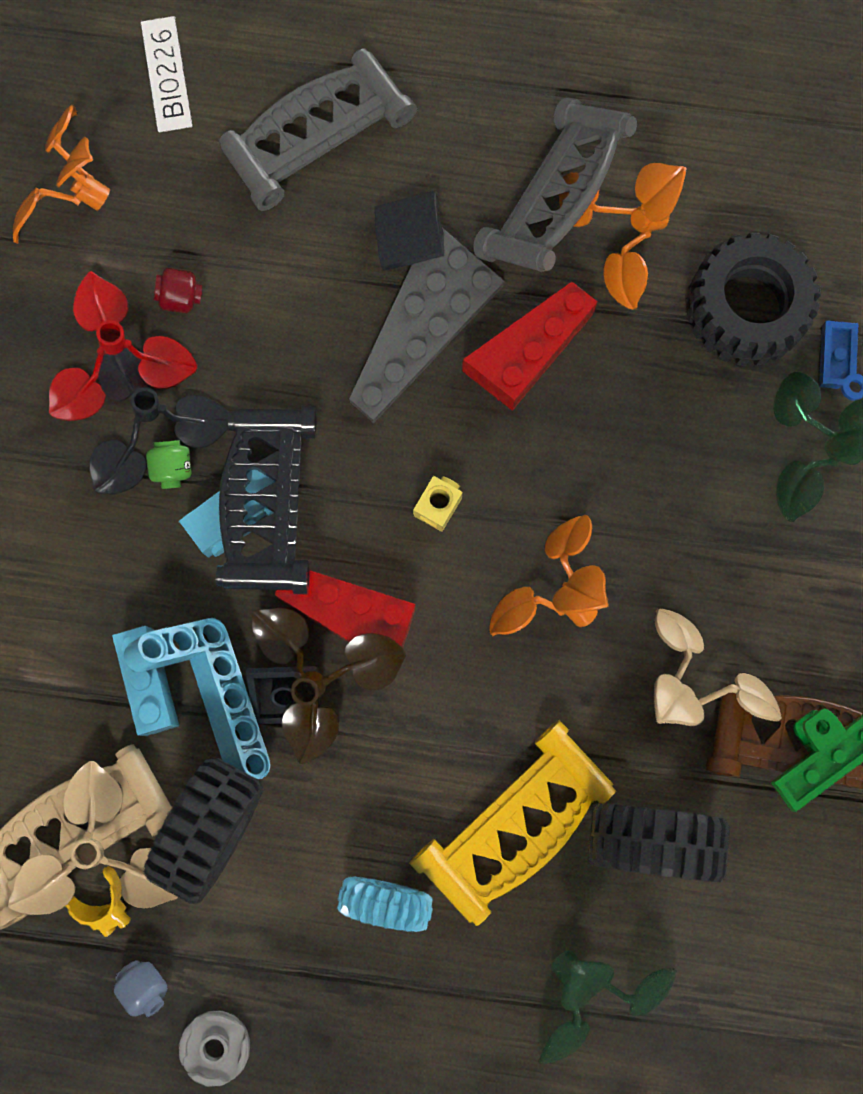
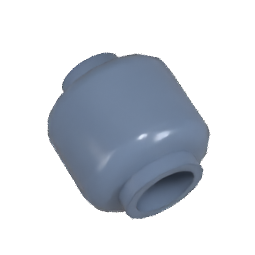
[114,961,168,1017]

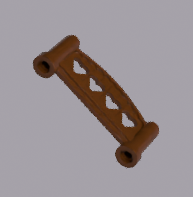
[705,684,863,789]

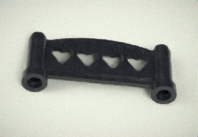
[216,405,317,595]

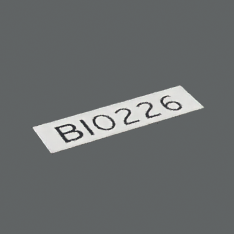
[141,16,192,133]

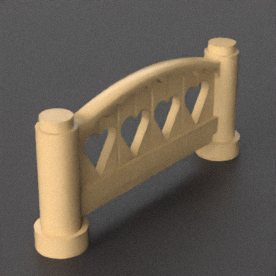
[0,744,172,930]

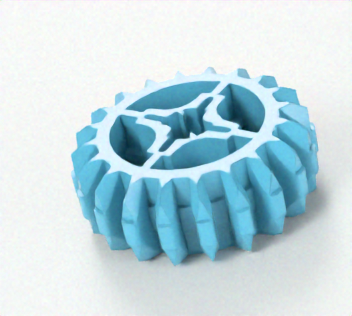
[337,876,433,932]

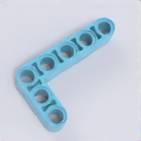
[124,618,270,780]

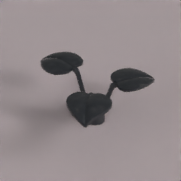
[89,348,228,495]

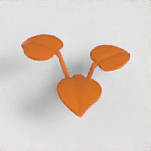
[13,105,110,244]
[559,163,687,309]
[490,515,608,636]

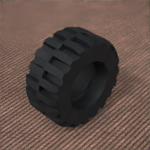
[686,232,821,366]
[144,758,263,904]
[588,803,730,882]

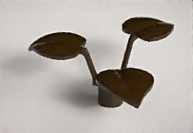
[252,607,406,764]

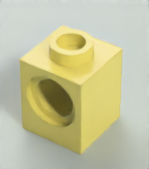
[413,476,463,532]

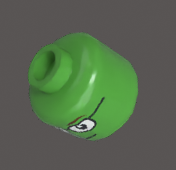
[146,440,192,489]

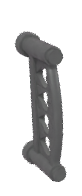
[219,49,417,211]
[474,98,637,272]

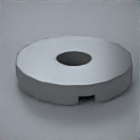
[179,1011,250,1086]

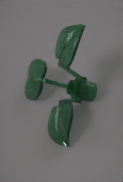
[773,372,863,522]
[538,950,677,1065]

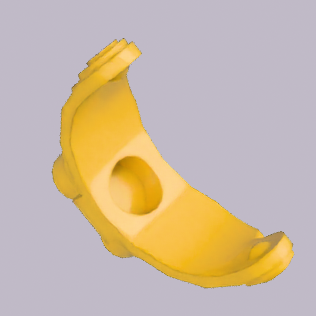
[65,866,131,937]

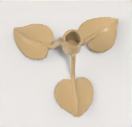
[654,609,782,726]
[8,761,178,915]

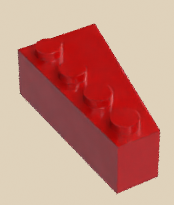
[462,282,598,411]
[275,570,416,648]

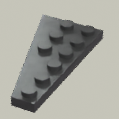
[349,228,504,423]

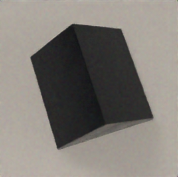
[246,666,321,724]

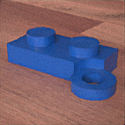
[819,321,863,401]

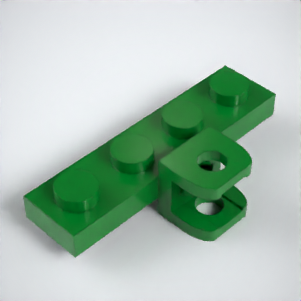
[771,709,863,812]

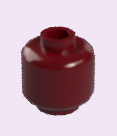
[154,268,202,314]

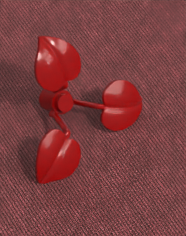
[49,271,197,421]

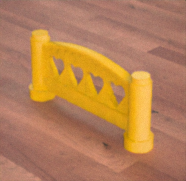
[409,720,616,926]

